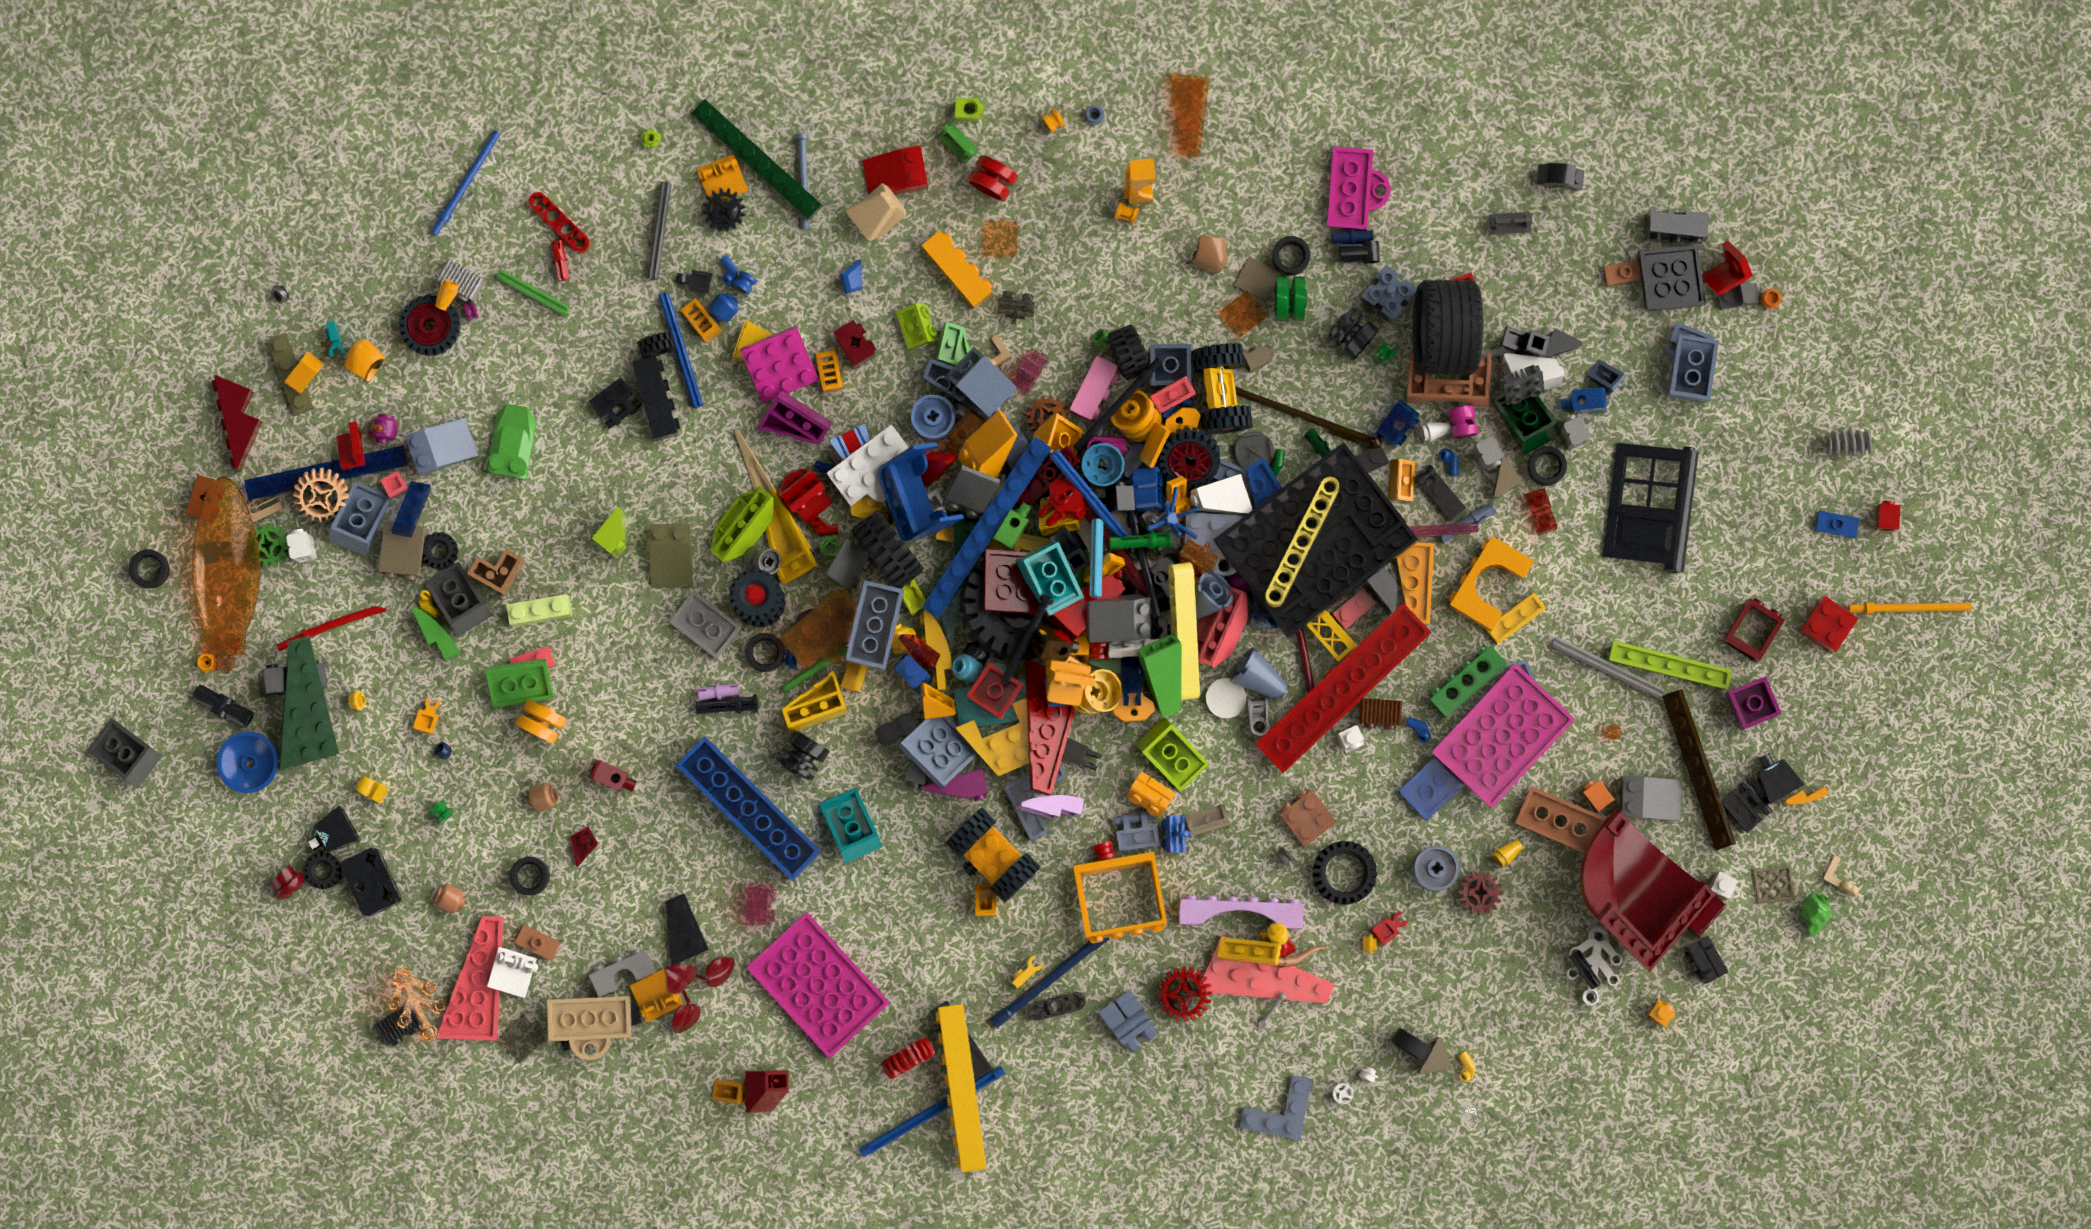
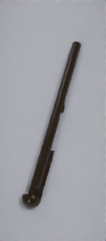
[1235,387,1382,449]

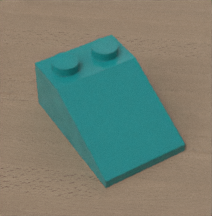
[1016,542,1084,616]
[819,788,883,864]

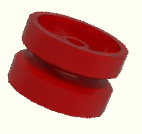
[967,155,1019,202]

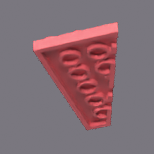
[435,916,504,1041]
[1198,935,1335,1003]

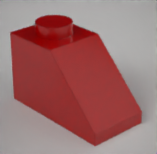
[920,451,958,488]

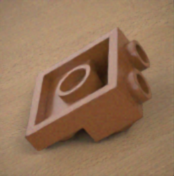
[1279,789,1336,847]

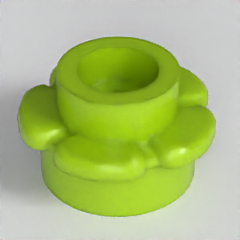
[641,129,661,148]

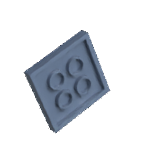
[898,716,979,790]

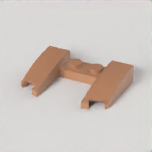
[1407,350,1492,407]

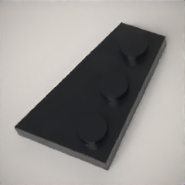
[665,893,709,966]

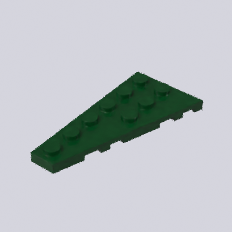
[278,636,339,770]

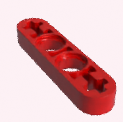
[529,192,591,253]

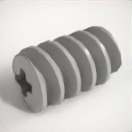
[1827,430,1872,456]

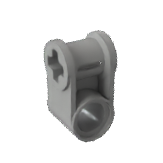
[1247,698,1269,738]

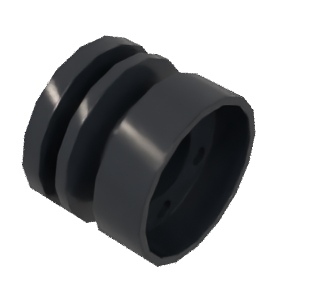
[1326,307,1380,362]
[776,729,830,781]

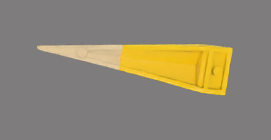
[735,430,818,585]

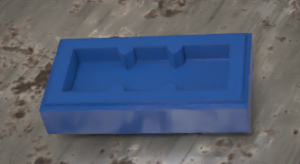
[1815,511,1860,539]

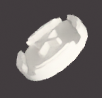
[1206,678,1246,719]

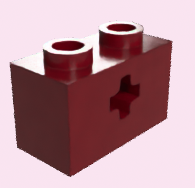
[833,320,876,369]

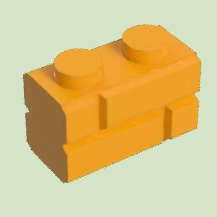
[1126,771,1176,818]

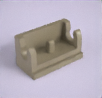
[1184,804,1231,837]

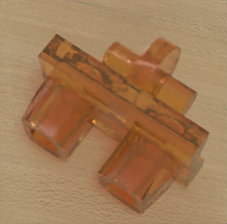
[1179,539,1220,574]

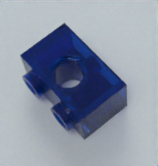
[1375,399,1420,448]

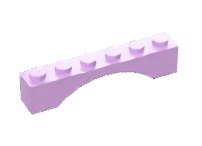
[1179,895,1304,929]

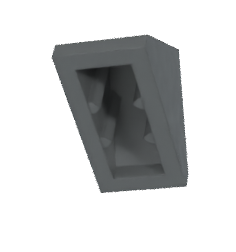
[1543,328,1582,358]

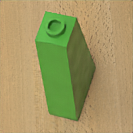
[1137,633,1182,718]

